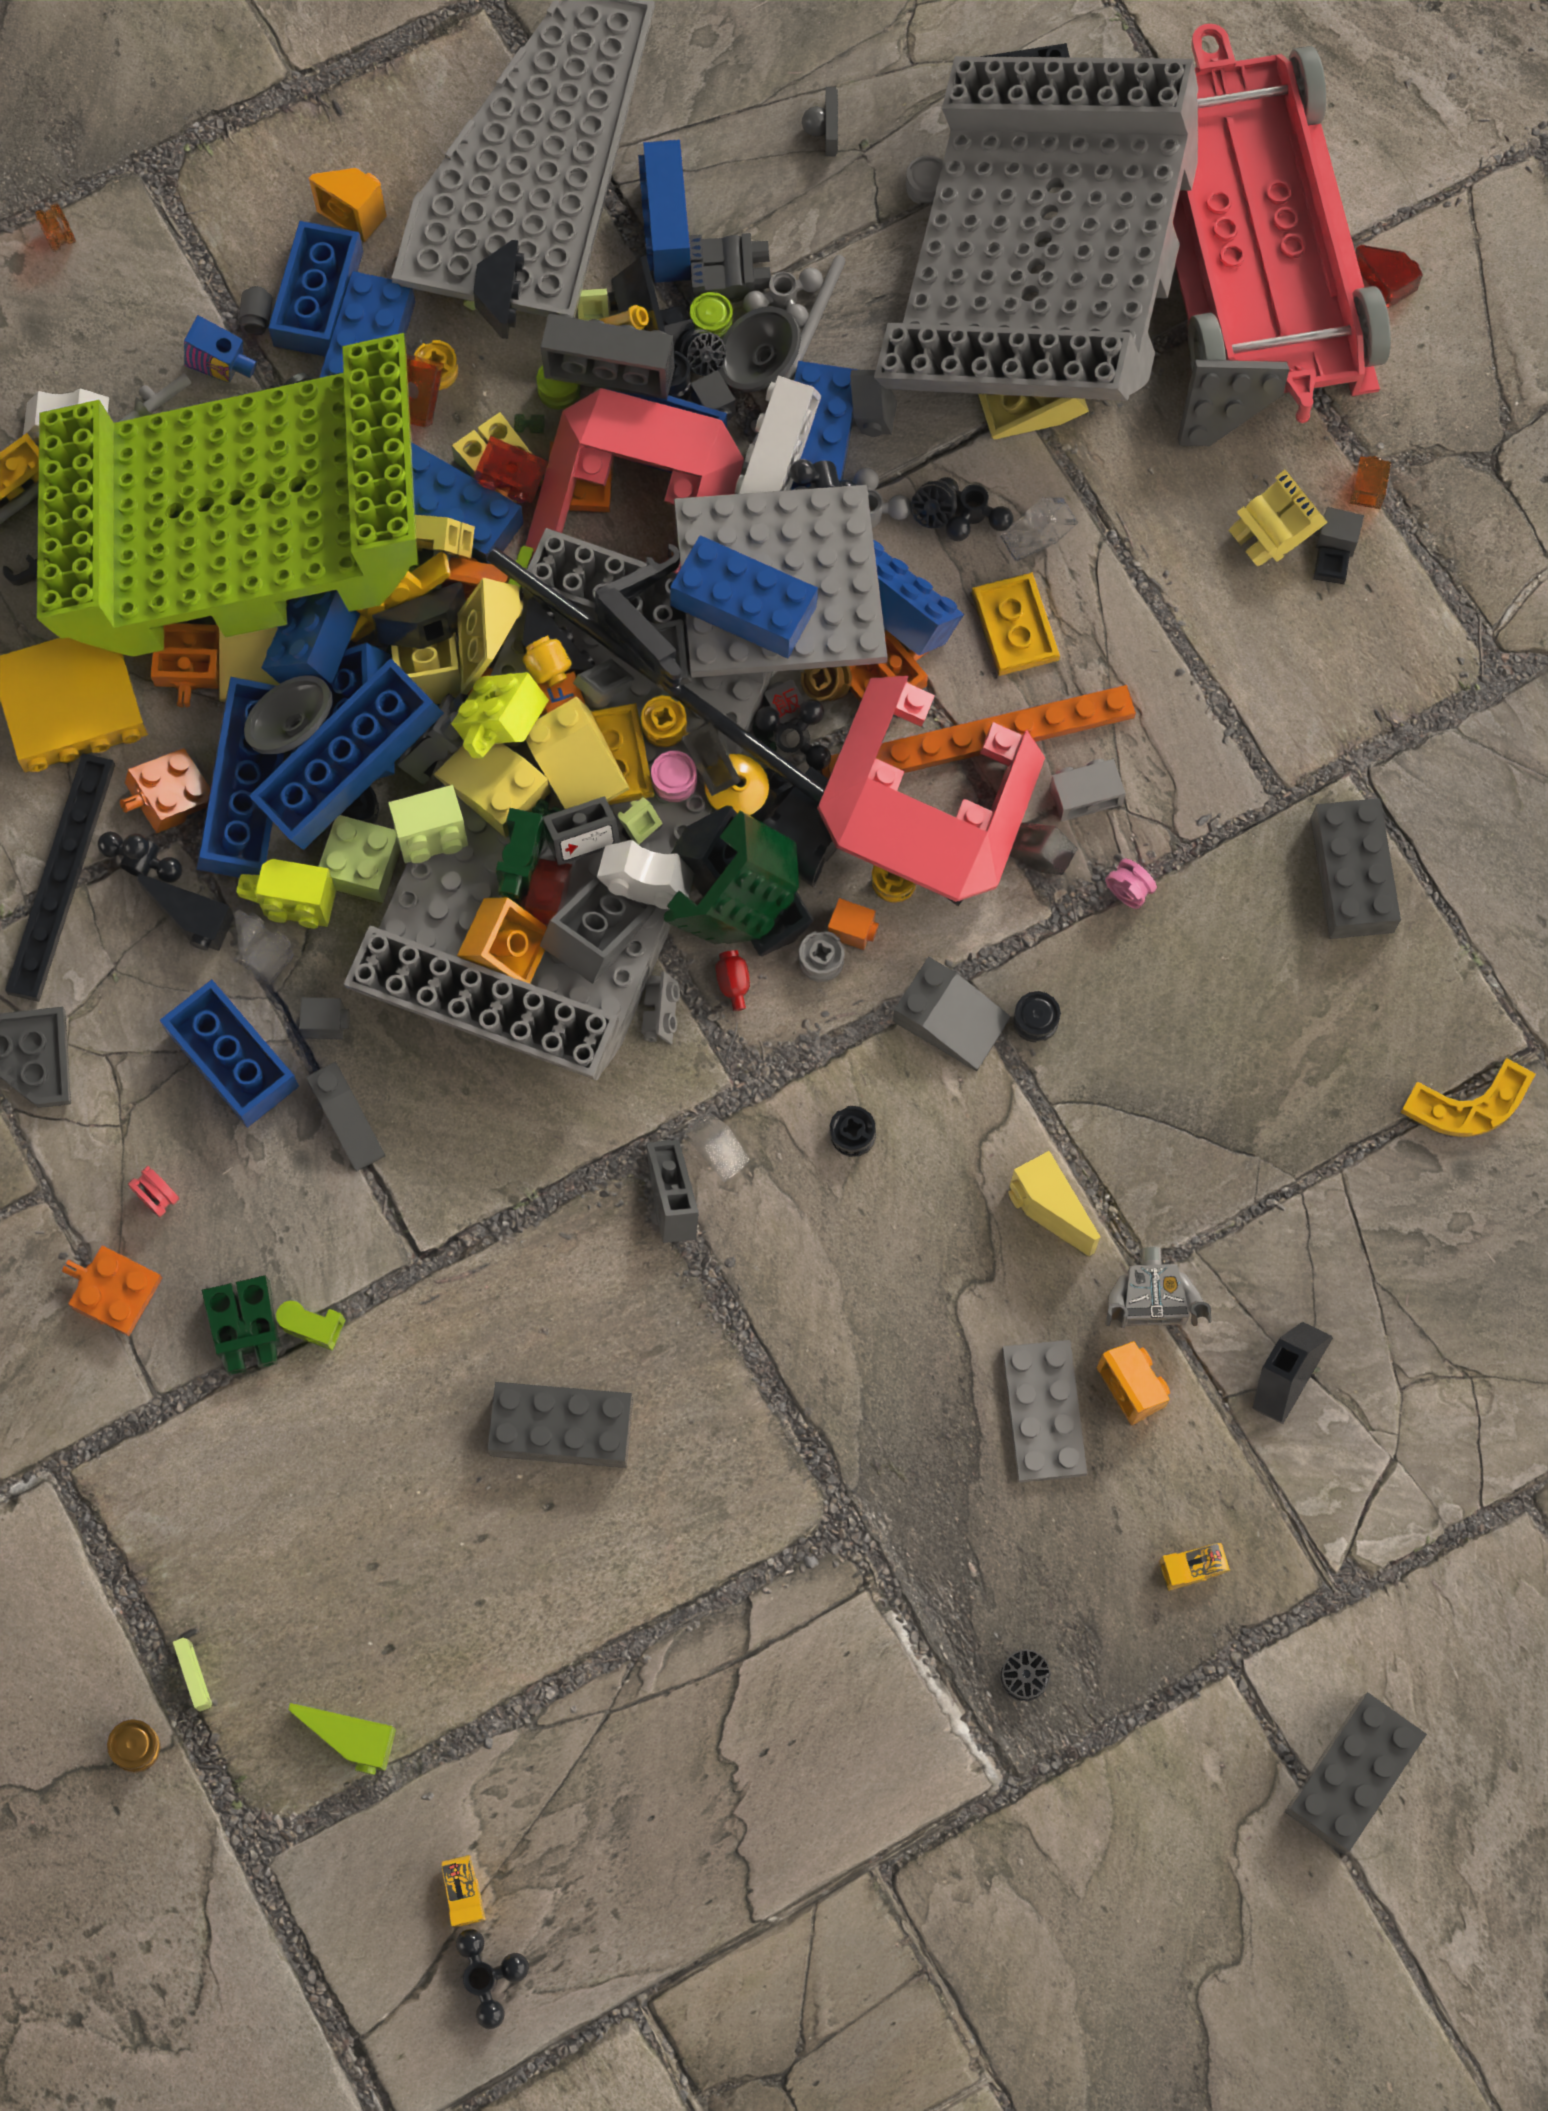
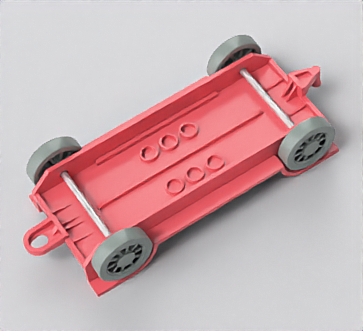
[1172,24,1391,423]

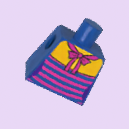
[184,315,257,382]

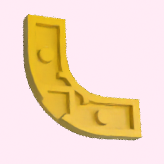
[1400,1058,1536,1137]

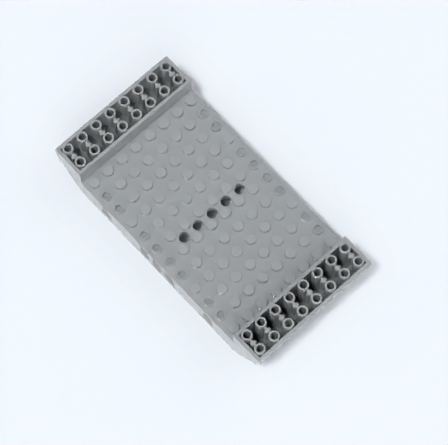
[344,528,773,1080]

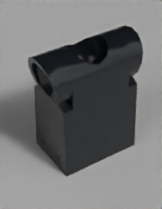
[762,766,837,887]

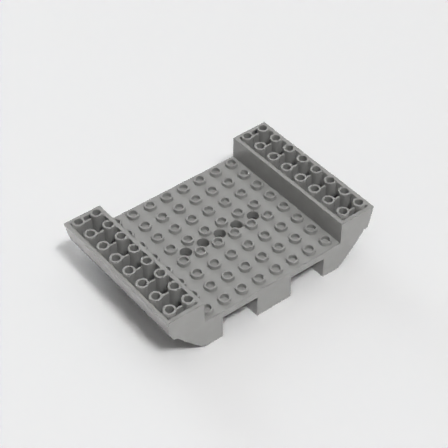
[874,56,1198,401]

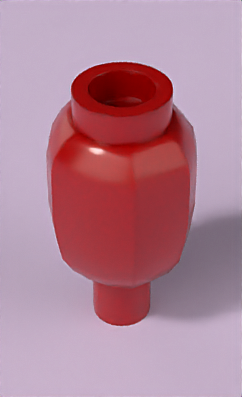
[715,950,750,1011]

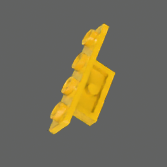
[0,433,39,501]
[350,551,451,643]

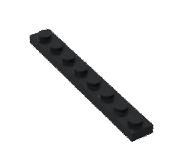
[5,753,115,1002]

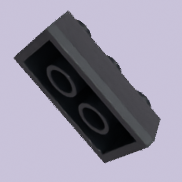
[607,256,666,333]
[671,805,738,898]

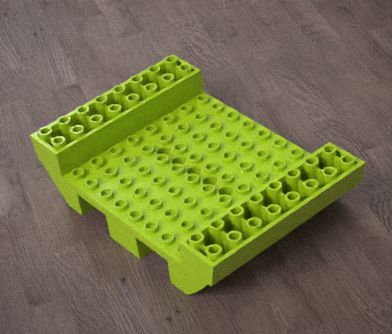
[37,333,418,657]

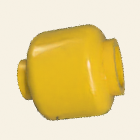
[523,636,572,687]

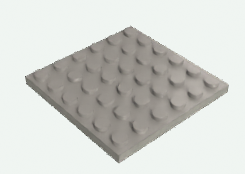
[674,485,887,678]

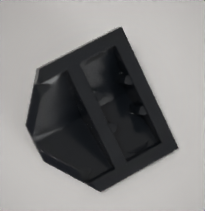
[751,891,814,957]

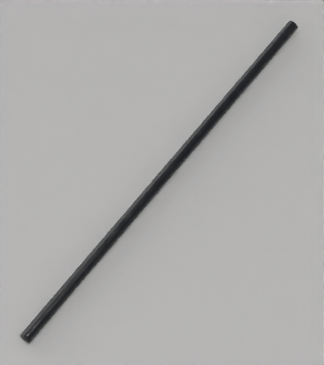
[486,547,964,906]

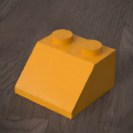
[309,168,387,242]
[457,897,547,984]
[1096,1341,1170,1426]

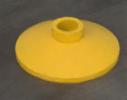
[704,754,769,815]

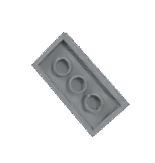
[1002,1340,1087,1483]

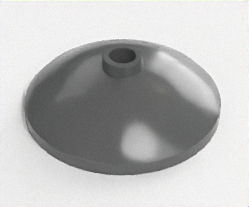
[717,306,801,392]
[244,676,332,754]

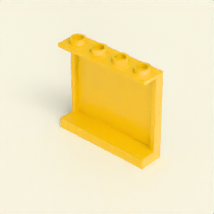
[0,637,148,773]

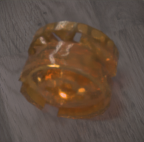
[35,202,76,252]

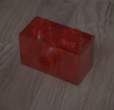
[473,436,549,503]

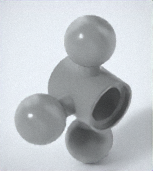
[743,267,823,328]
[854,468,911,528]

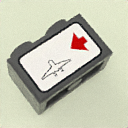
[543,796,620,866]

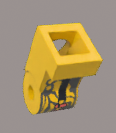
[1159,1543,1230,1591]
[442,1855,486,1928]

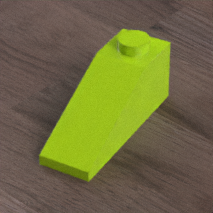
[288,1703,396,1775]

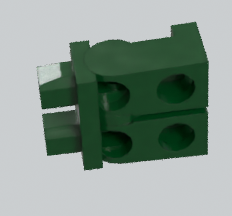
[496,808,546,907]
[201,1275,281,1375]

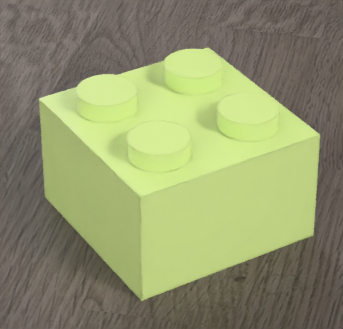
[388,785,468,863]
[318,815,401,903]

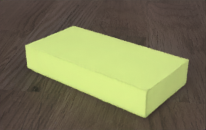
[173,1638,212,1712]

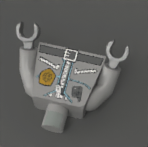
[1105,1247,1212,1328]

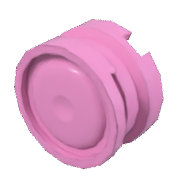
[651,751,697,802]
[1105,858,1157,909]

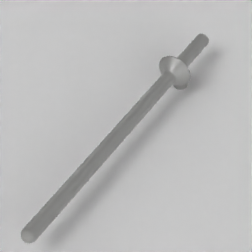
[741,255,846,475]
[0,373,191,524]

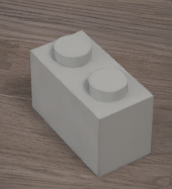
[1050,759,1126,822]

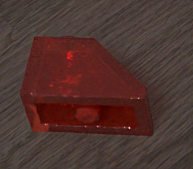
[1355,245,1423,308]
[525,859,573,925]

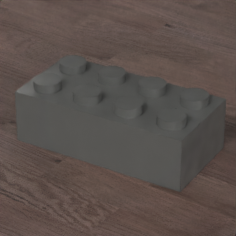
[541,314,675,400]
[1310,798,1401,939]
[488,1382,633,1468]
[1284,1692,1427,1854]

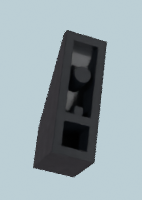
[137,873,234,951]

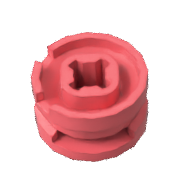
[128,1166,180,1218]

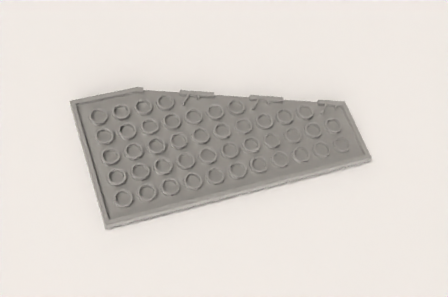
[392,0,655,318]

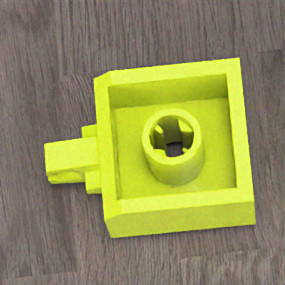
[451,672,549,758]
[236,859,336,929]

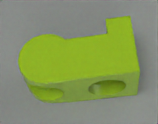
[276,1300,346,1351]

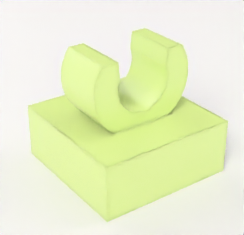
[577,288,609,321]
[618,797,663,845]

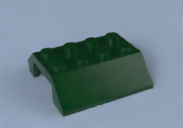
[664,810,799,944]

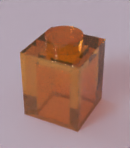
[1349,456,1391,509]

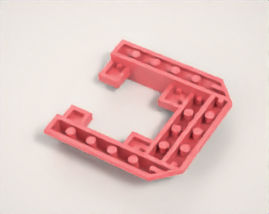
[525,388,744,574]
[817,676,1045,902]

